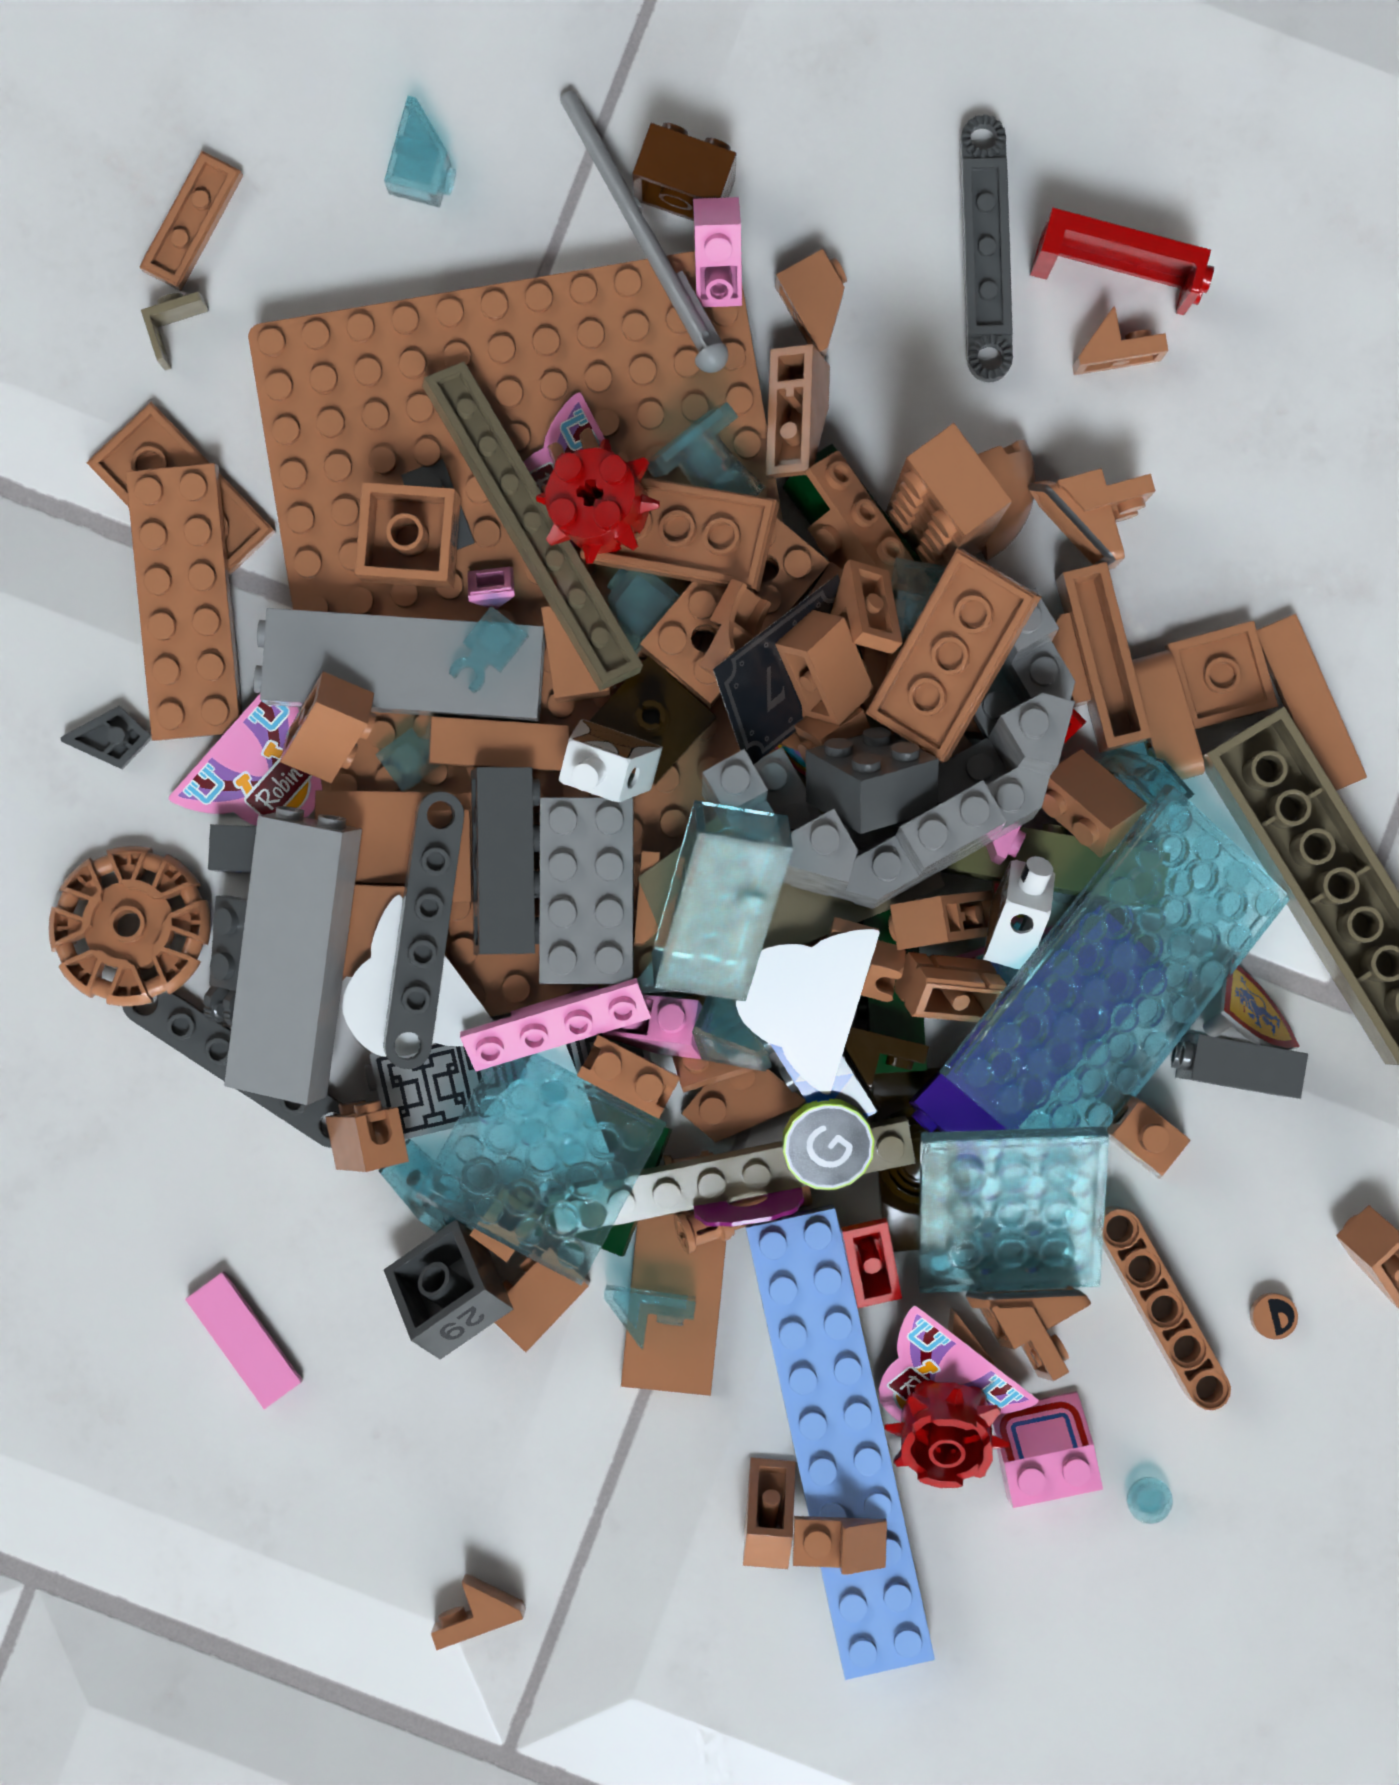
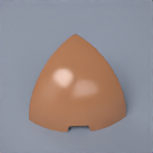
[977,440,1036,561]

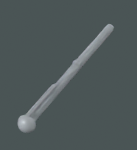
[560,91,729,373]

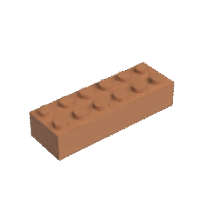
[885,423,1012,582]

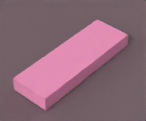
[185,1271,303,1409]

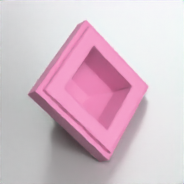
[468,566,515,610]

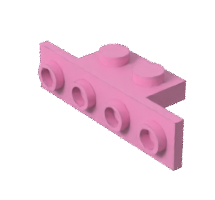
[460,978,651,1072]

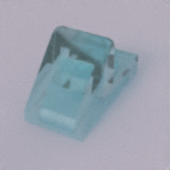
[604,1284,696,1350]

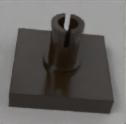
[590,656,716,786]

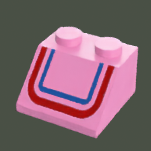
[992,1391,1103,1508]

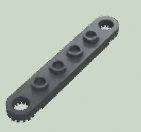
[960,114,1013,382]
[383,792,464,1069]
[122,980,343,1148]

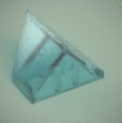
[692,981,772,1071]

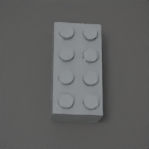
[539,798,634,984]

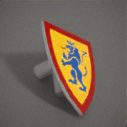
[1203,957,1300,1050]

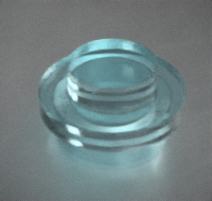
[1126,1477,1173,1524]

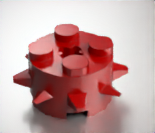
[536,439,660,564]
[884,1380,1010,1488]

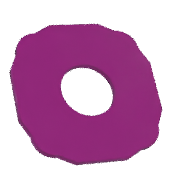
[693,1187,804,1227]

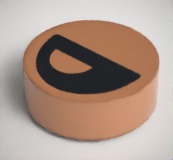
[1250,1293,1298,1340]

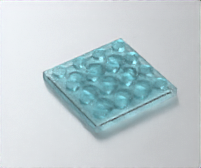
[416,1053,667,1285]
[918,1126,1109,1293]

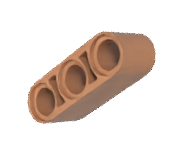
[1132,650,1205,786]

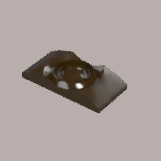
[872,1068,973,1252]

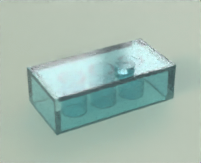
[651,800,793,1002]

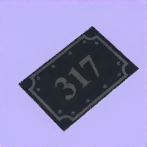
[713,574,863,765]

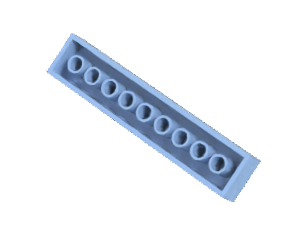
[746,1204,935,1680]

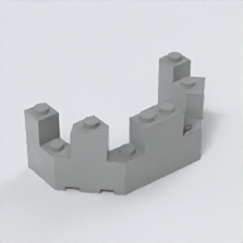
[702,588,1075,909]

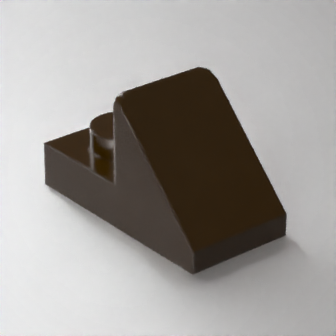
[844,1027,929,1089]

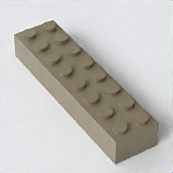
[1202,707,1399,1065]

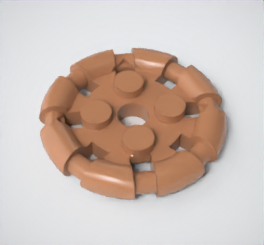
[48,846,211,1006]

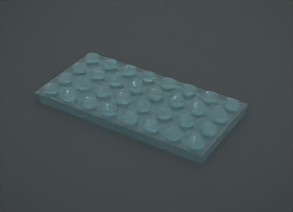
[939,784,1290,1181]

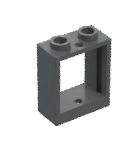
[1171,1034,1308,1099]

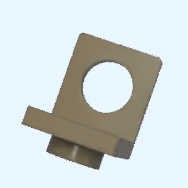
[141,292,209,371]

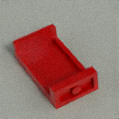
[1030,208,1214,316]

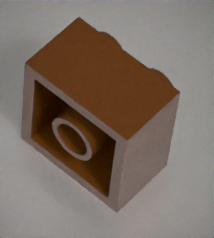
[632,123,737,221]

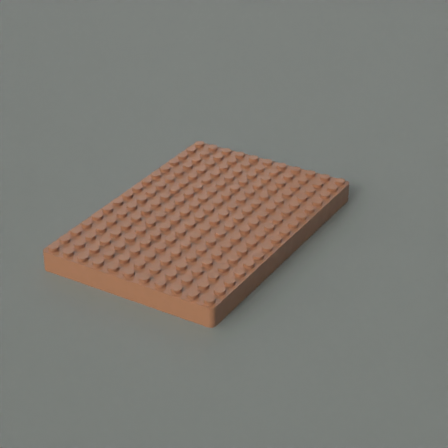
[248,251,828,1017]

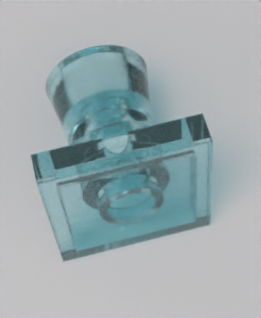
[647,402,766,496]

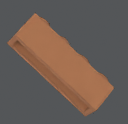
[1056,562,1152,753]

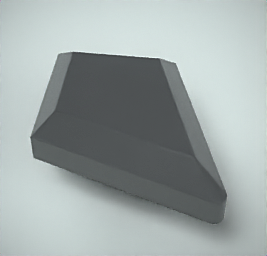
[61,706,152,770]

